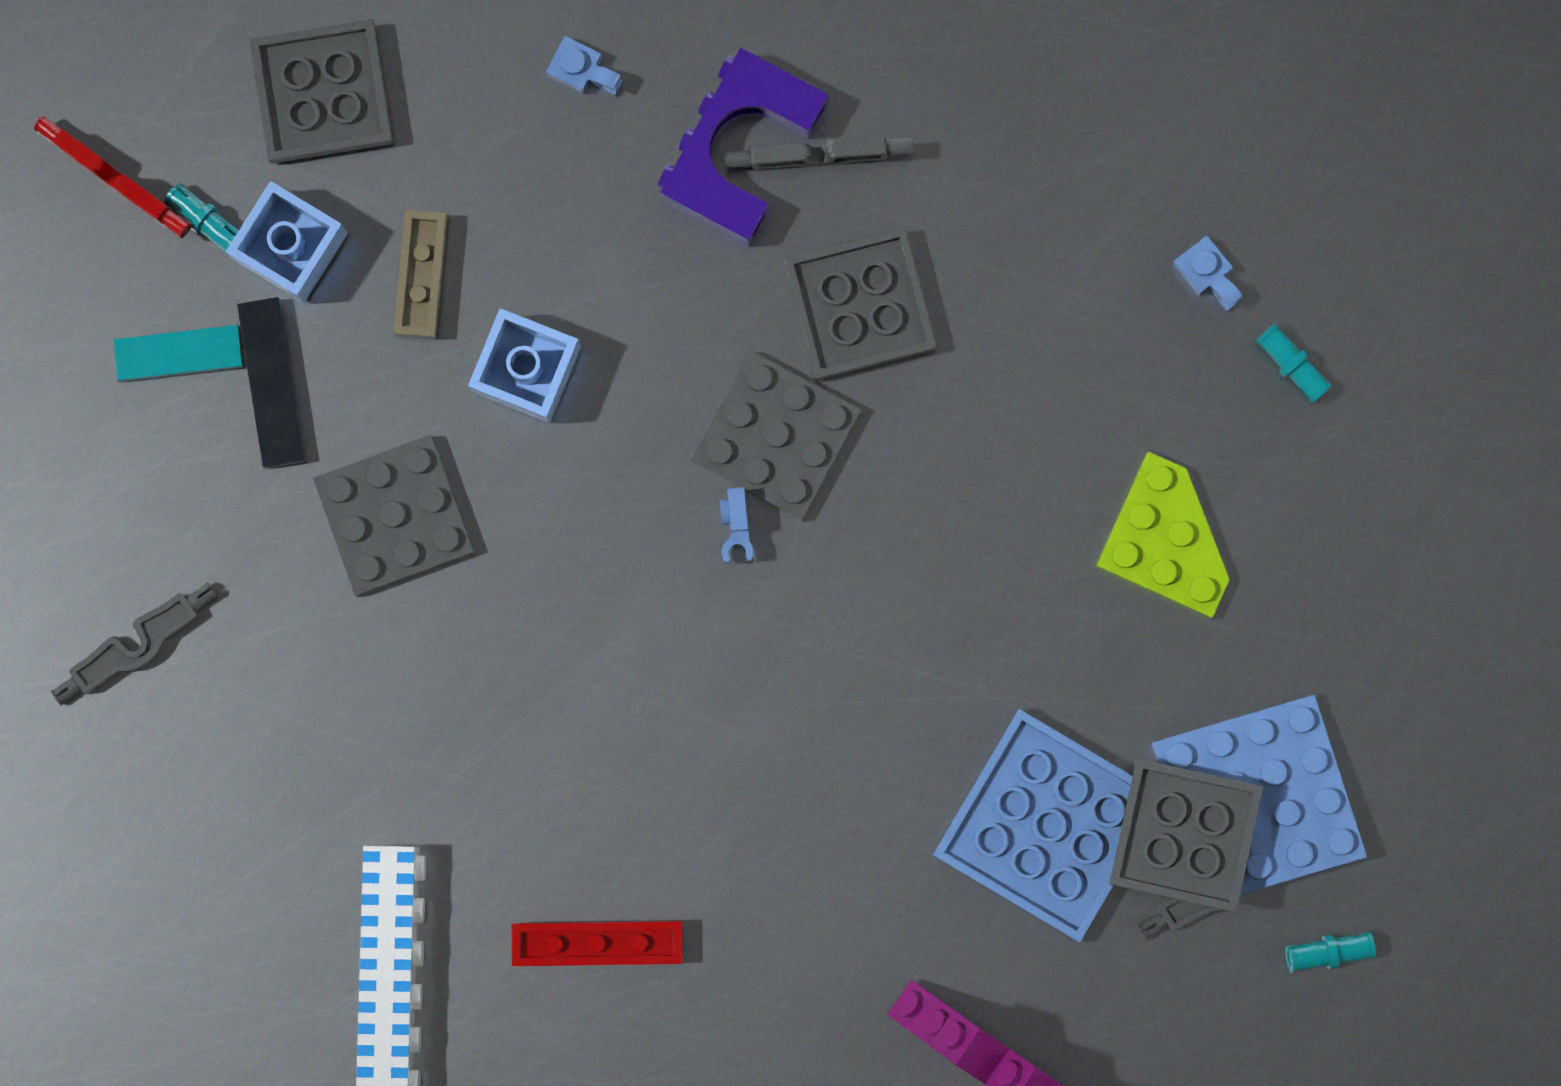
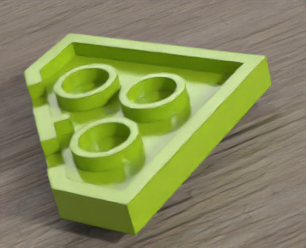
[1096,452,1230,619]

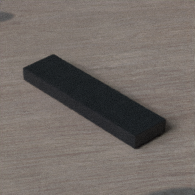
[237,297,306,469]

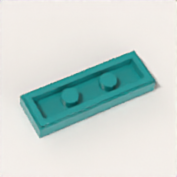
[113,325,244,382]

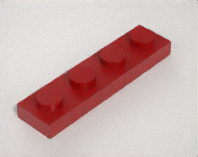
[511,921,683,966]

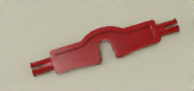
[33,116,191,239]

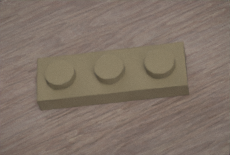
[393,210,448,339]

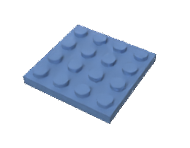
[1151,695,1367,907]
[933,709,1133,943]

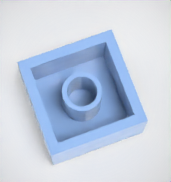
[226,181,348,303]
[468,308,582,423]

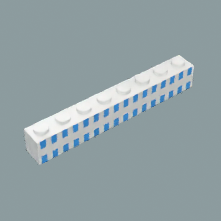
[356,846,426,1086]

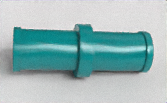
[164,183,239,255]
[1255,323,1332,403]
[1285,931,1376,973]

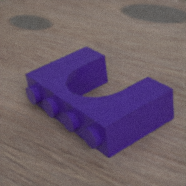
[658,47,829,247]

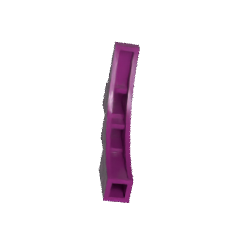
[887,980,1064,1086]

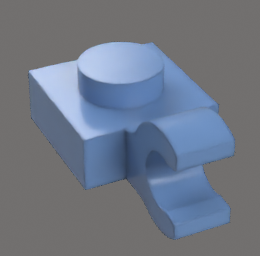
[546,36,623,96]
[1173,236,1242,311]
[720,487,754,564]

